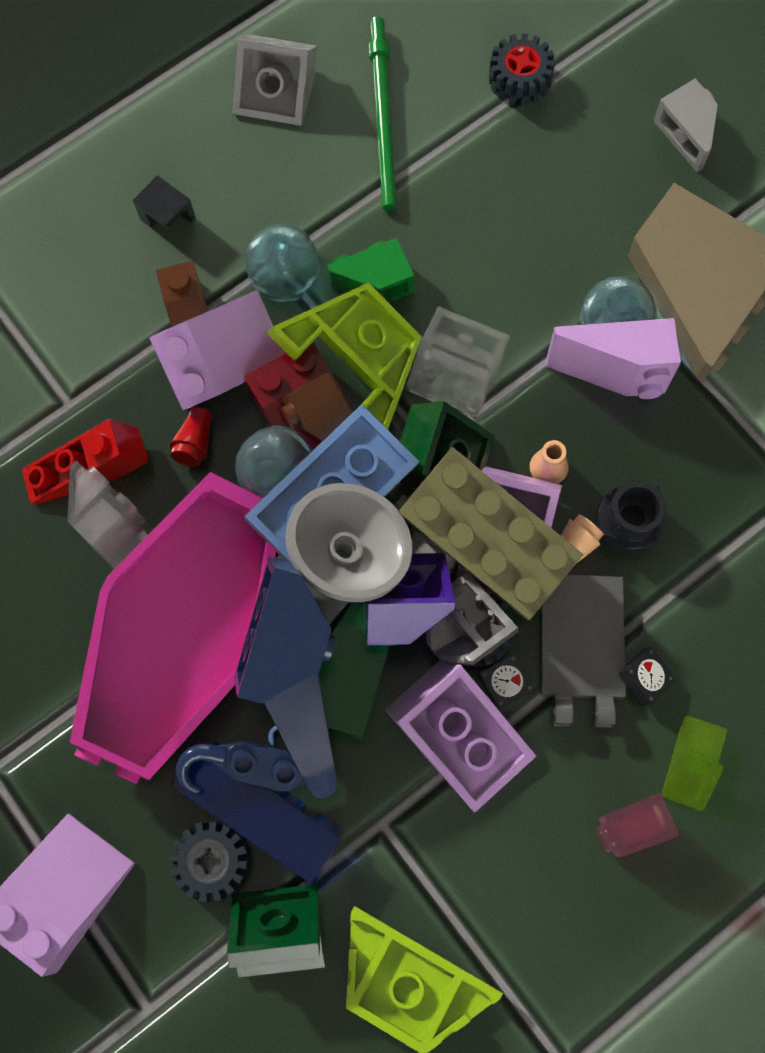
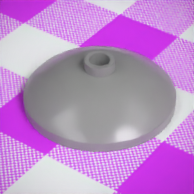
[285,483,413,602]

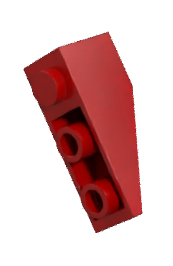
[22,419,149,505]

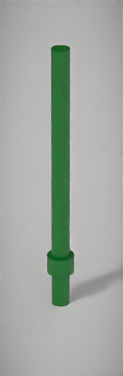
[369,17,397,211]

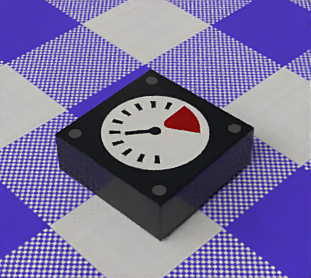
[619,646,676,706]
[479,654,536,711]

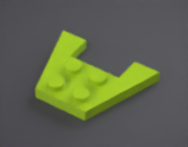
[266,282,422,430]

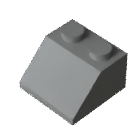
[232,34,317,126]

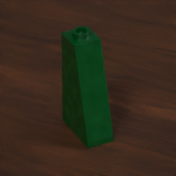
[318,602,390,742]

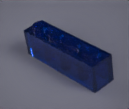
[171,742,343,884]

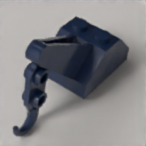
[176,556,338,798]

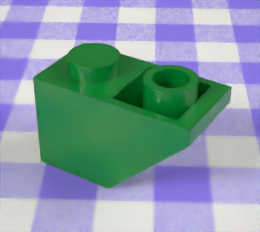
[327,238,414,303]

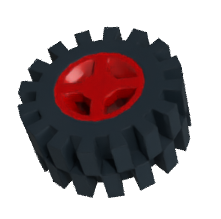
[489,33,555,106]

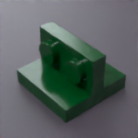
[227,884,325,978]

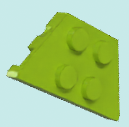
[346,906,503,1053]

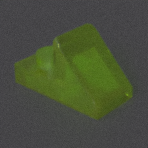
[661,715,728,811]

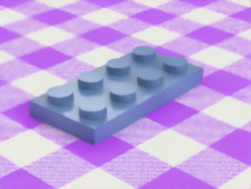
[244,404,419,562]

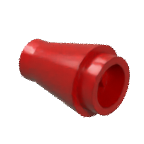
[170,407,213,467]

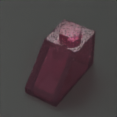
[596,793,680,858]

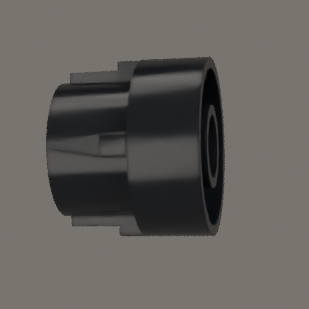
[595,481,667,556]

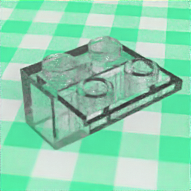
[406,306,510,420]
[68,461,148,569]

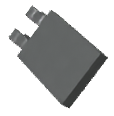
[541,575,626,728]

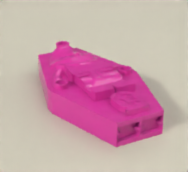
[70,472,276,784]

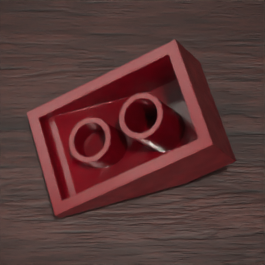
[244,342,353,468]

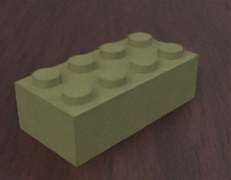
[398,447,584,620]

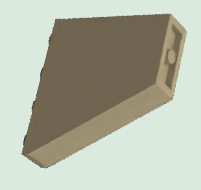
[628,183,765,382]

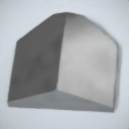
[426,572,519,665]

